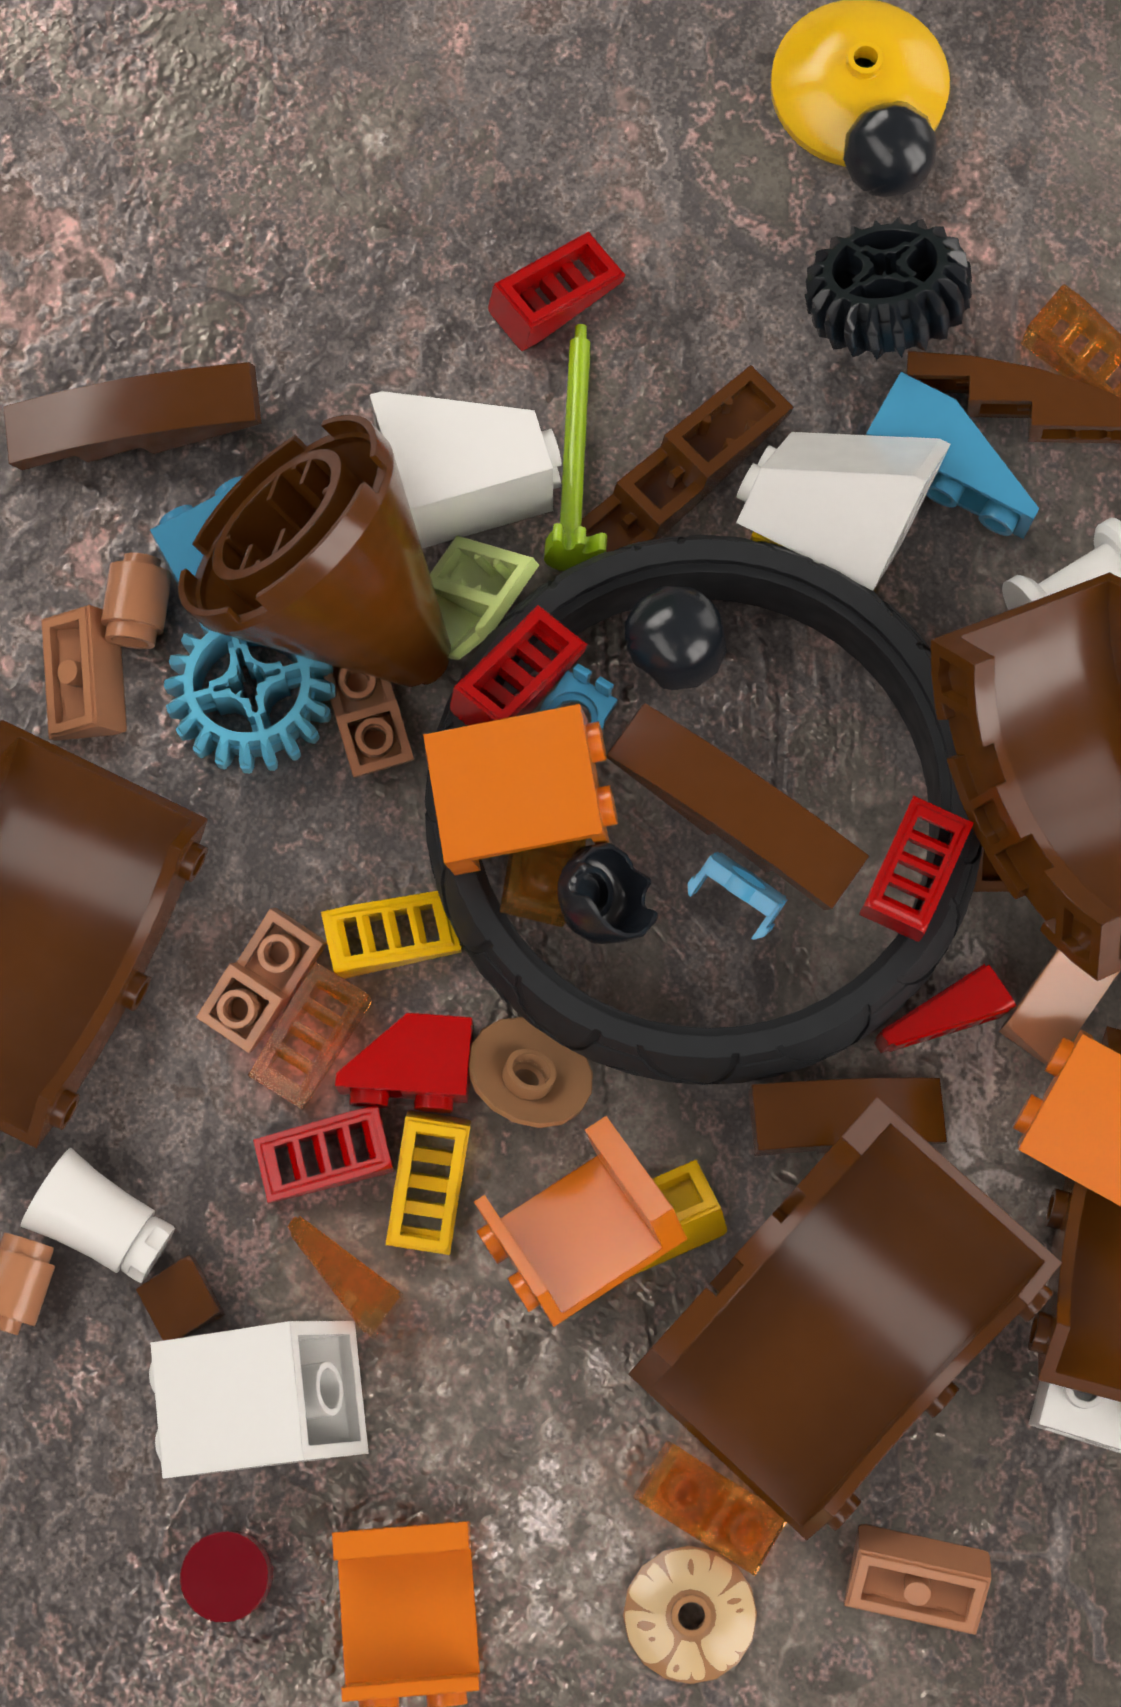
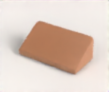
[41,605,127,741]
[999,948,1120,1065]
[844,1524,991,1635]

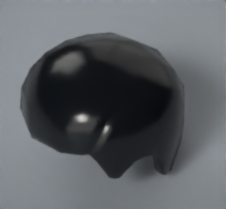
[843,101,937,197]
[625,586,727,690]
[557,843,658,944]

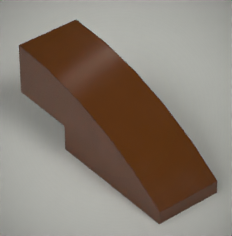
[748,1077,947,1156]

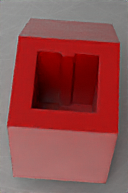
[335,1013,474,1113]

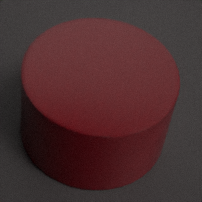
[180,1531,273,1623]

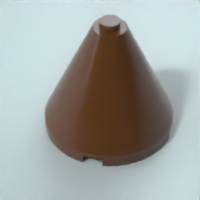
[178,415,451,687]

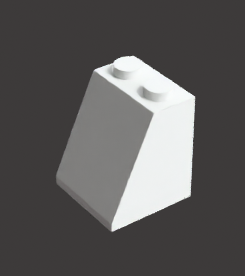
[370,391,562,549]
[736,432,951,591]
[149,1321,369,1479]

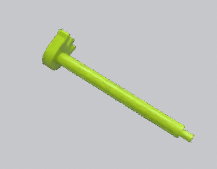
[544,324,607,571]

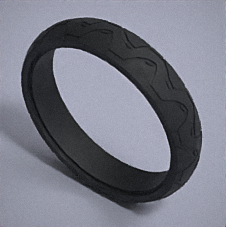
[425,535,983,1085]

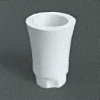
[21,1148,175,1283]

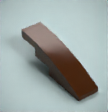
[906,351,1121,444]
[3,362,262,471]
[581,365,794,552]
[606,703,869,910]

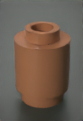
[101,553,172,649]
[0,1233,55,1336]

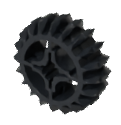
[805,217,972,360]

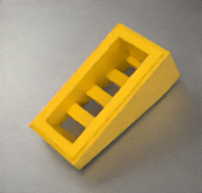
[321,891,462,981]
[385,1110,471,1255]

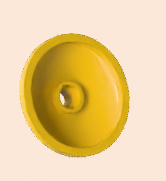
[771,0,950,167]

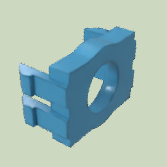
[540,664,618,732]
[687,851,788,940]

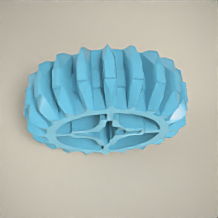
[164,623,336,774]

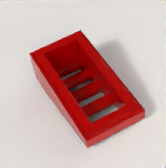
[488,231,625,351]
[450,605,587,726]
[859,795,974,942]
[874,964,1016,1053]
[253,1105,395,1204]

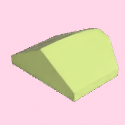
[430,536,539,660]

